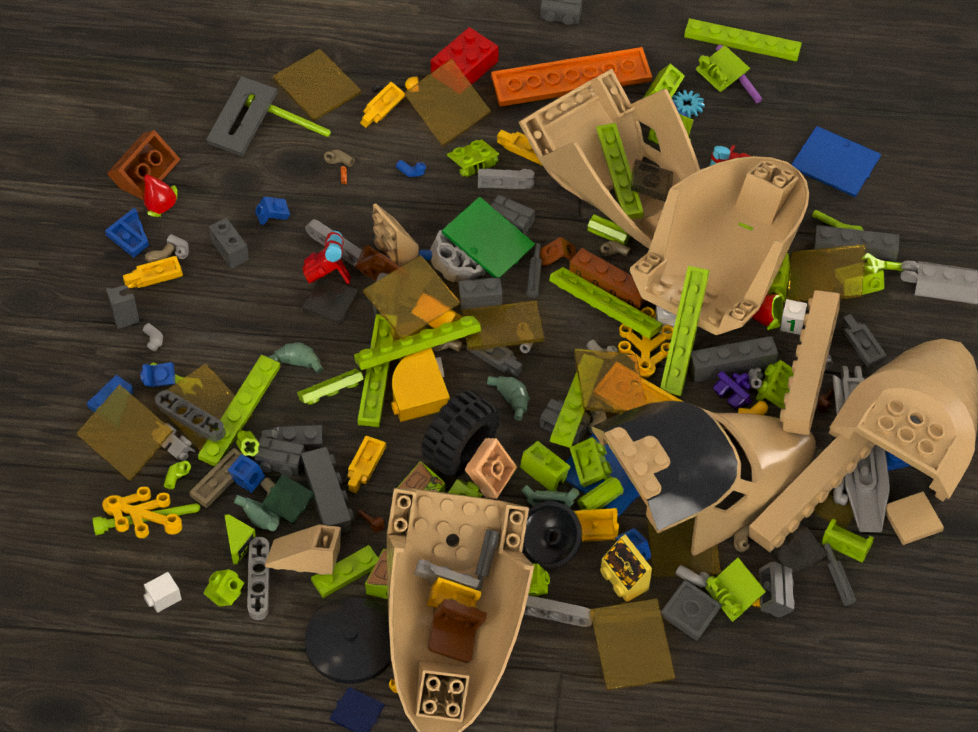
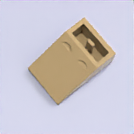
[372,203,419,267]
[265,525,341,575]

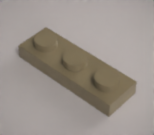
[189,448,245,508]

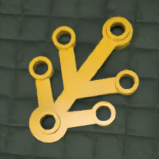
[618,307,674,379]
[102,487,182,538]

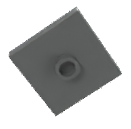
[659,579,722,641]

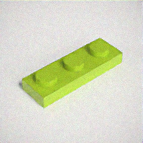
[297,368,364,404]
[311,545,378,598]

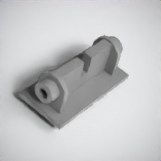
[152,422,196,461]

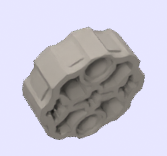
[431,230,486,282]

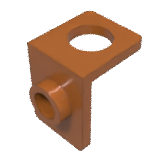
[540,237,577,267]

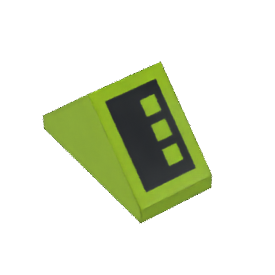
[225,514,256,565]

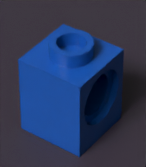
[227,454,265,493]

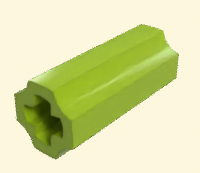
[587,214,631,246]
[236,430,260,457]
[577,476,624,510]

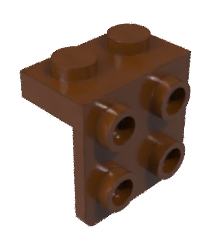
[355,245,410,283]
[428,599,487,663]

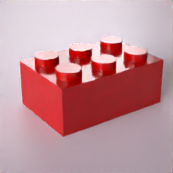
[431,27,499,95]

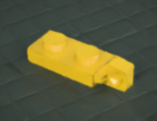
[360,82,406,128]
[497,130,543,166]
[123,256,183,289]
[347,436,386,493]

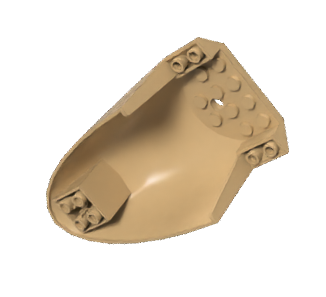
[630,156,809,335]
[829,339,978,501]
[386,488,534,732]

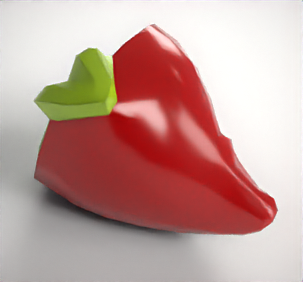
[143,175,177,217]
[751,290,785,330]

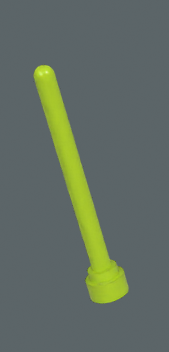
[244,94,331,137]
[92,503,200,535]

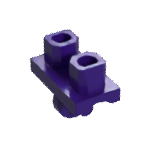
[713,371,752,410]

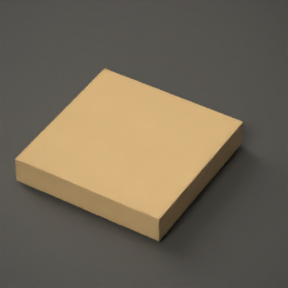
[885,492,944,545]

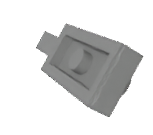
[414,559,479,590]

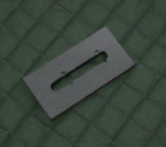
[206,76,278,157]

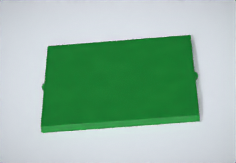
[441,197,535,278]

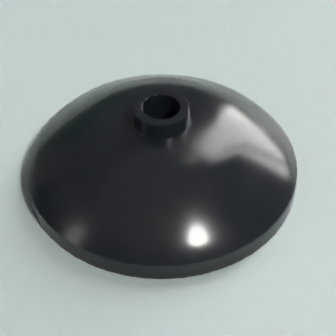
[522,501,583,569]

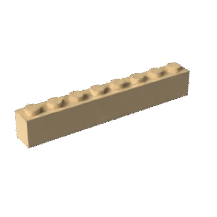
[780,290,840,435]
[749,432,875,552]

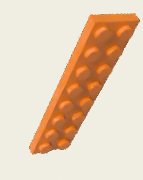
[491,47,652,107]

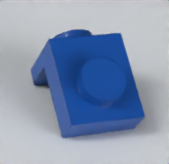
[255,197,290,225]

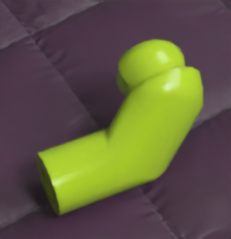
[164,461,191,489]

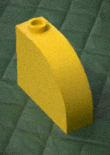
[391,348,450,422]

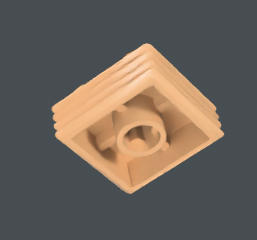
[465,438,517,499]

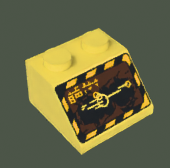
[600,534,652,603]

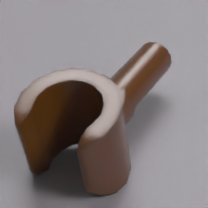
[816,387,834,412]
[358,509,386,532]

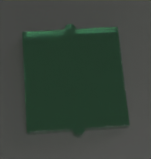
[262,474,314,524]

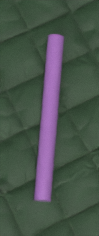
[716,45,762,103]

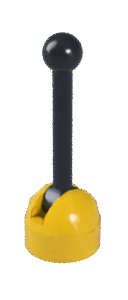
[372,76,419,93]

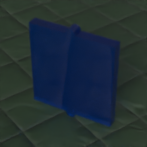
[330,687,384,732]

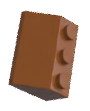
[107,130,180,200]

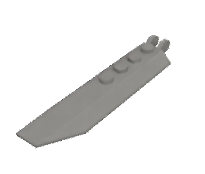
[901,260,978,304]
[832,366,890,532]

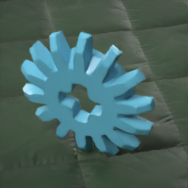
[672,90,705,118]

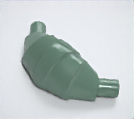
[268,342,324,374]
[487,376,530,421]
[521,485,579,507]
[234,495,280,531]

